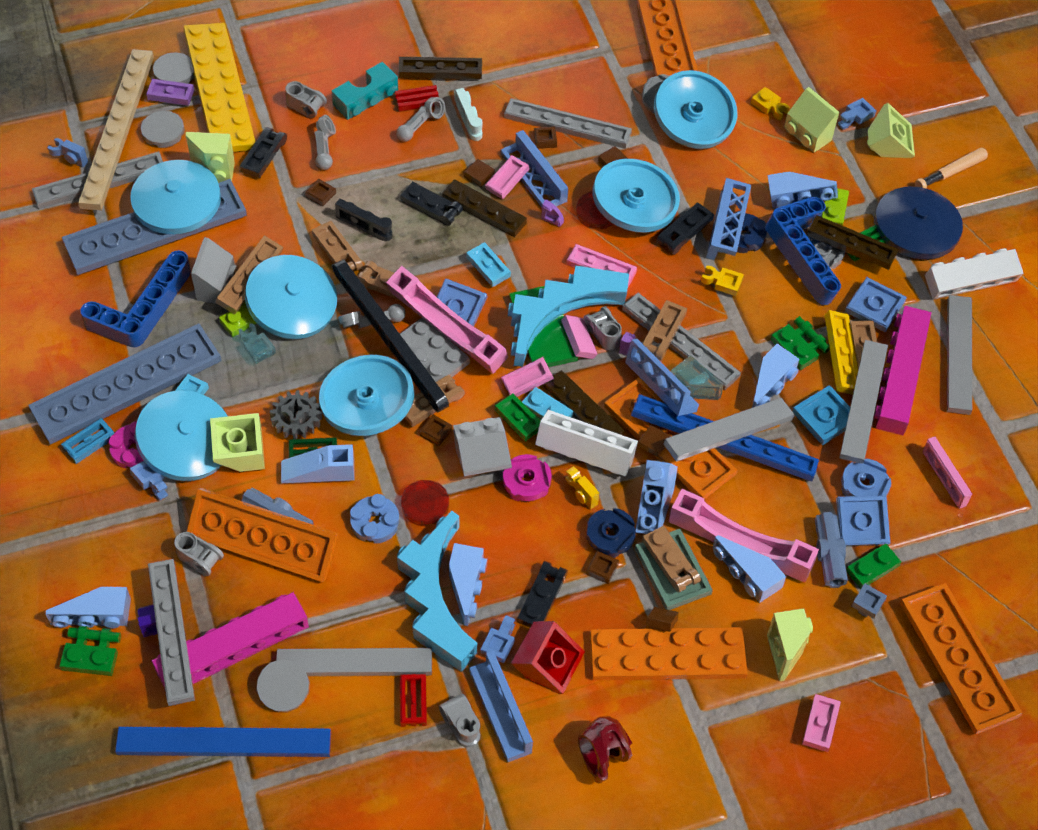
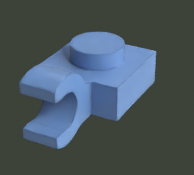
[838,98,876,130]
[47,138,88,167]
[130,461,168,500]
[481,615,515,663]

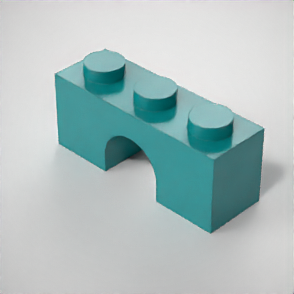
[331,62,398,120]

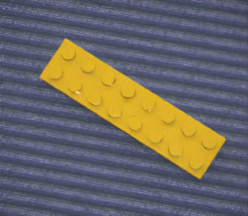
[184,23,255,152]

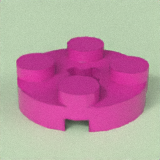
[109,421,144,469]
[503,454,551,501]

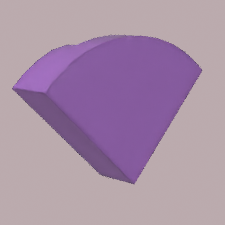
[541,200,564,227]
[619,332,636,356]

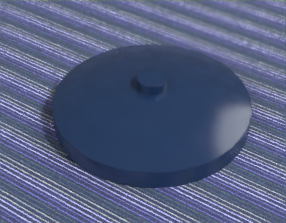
[874,187,963,259]

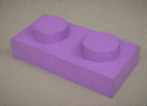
[146,79,194,106]

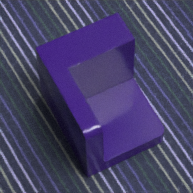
[138,605,158,637]

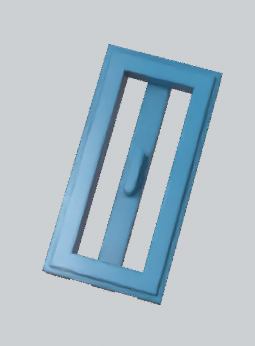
[61,418,114,464]

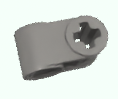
[285,81,327,118]
[584,306,622,351]
[174,532,224,576]
[439,694,480,747]

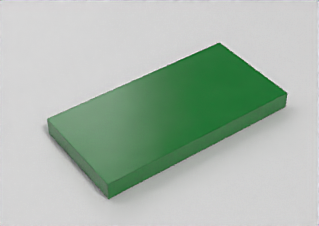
[509,286,578,367]

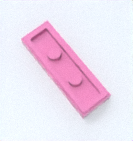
[567,244,637,287]
[923,437,972,509]

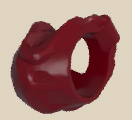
[578,716,633,784]

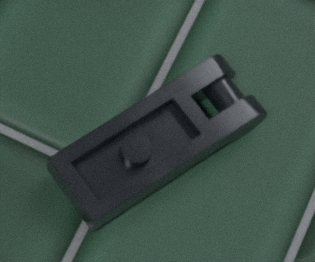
[240,127,287,179]
[400,181,463,226]
[335,198,393,241]
[657,202,714,255]
[517,561,568,628]

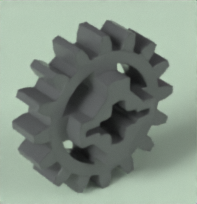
[270,390,322,439]

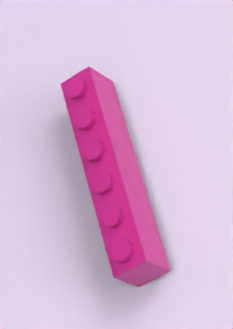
[874,306,932,436]
[152,592,309,691]

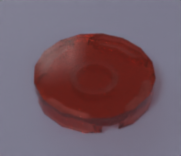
[576,191,614,229]
[401,480,449,526]

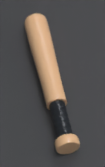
[915,148,988,188]

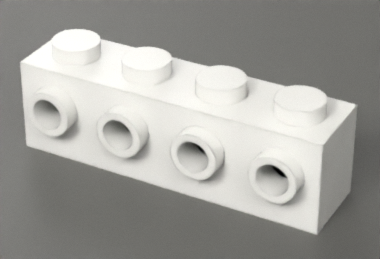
[925,248,1024,300]
[535,410,638,476]

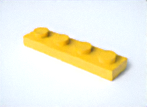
[824,310,858,395]

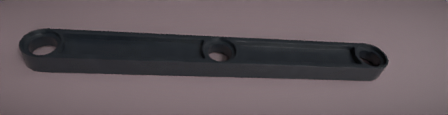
[332,259,449,413]

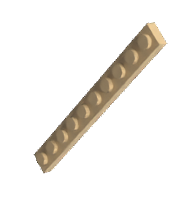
[78,49,154,211]

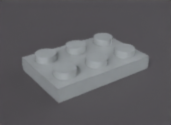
[400,318,470,382]

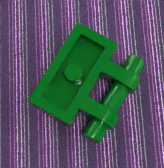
[770,316,830,371]
[59,626,121,676]

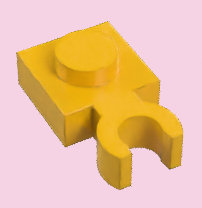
[751,87,790,120]
[701,266,744,296]
[565,466,599,510]

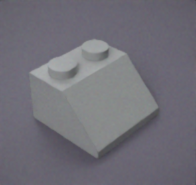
[191,237,238,304]
[453,417,512,476]

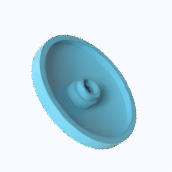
[654,70,737,149]
[593,159,680,232]
[130,160,221,234]
[245,255,337,339]
[319,355,414,436]
[135,390,228,481]

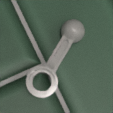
[396,97,445,142]
[314,115,336,170]
[338,304,405,329]

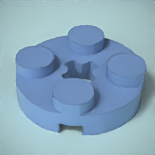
[841,459,891,497]
[350,494,399,543]

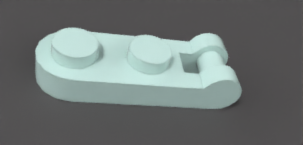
[454,88,483,141]

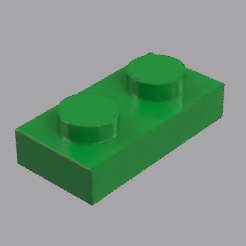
[495,393,541,441]
[846,543,902,589]

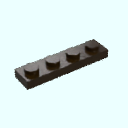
[398,56,482,79]
[442,179,527,237]
[807,215,899,270]
[544,370,624,436]

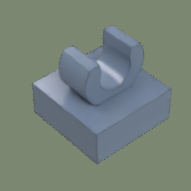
[851,584,887,619]

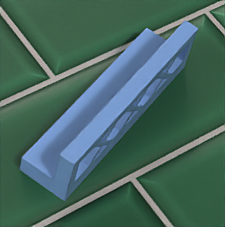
[501,130,568,207]
[706,178,751,260]
[625,339,699,416]
[469,651,533,763]

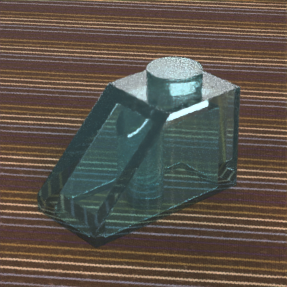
[671,355,724,400]

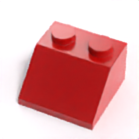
[511,621,585,694]

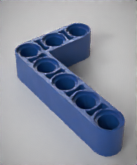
[765,197,841,305]
[80,250,191,348]

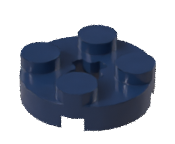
[723,211,767,253]
[586,508,636,558]

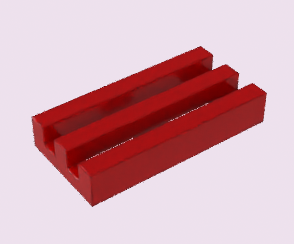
[395,85,439,112]
[400,674,427,727]

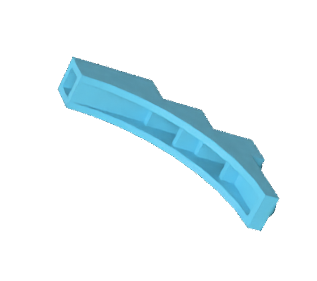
[508,265,629,367]
[397,511,477,672]

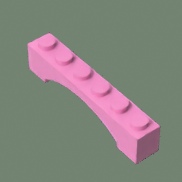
[386,266,508,374]
[669,489,819,583]

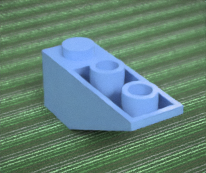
[767,172,838,209]
[752,344,799,408]
[281,445,354,483]
[636,460,678,534]
[713,535,786,603]
[449,543,487,626]
[46,587,131,628]

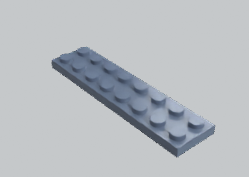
[62,179,247,275]
[28,324,222,445]

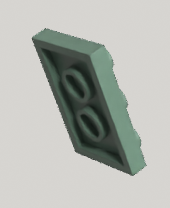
[635,529,713,610]

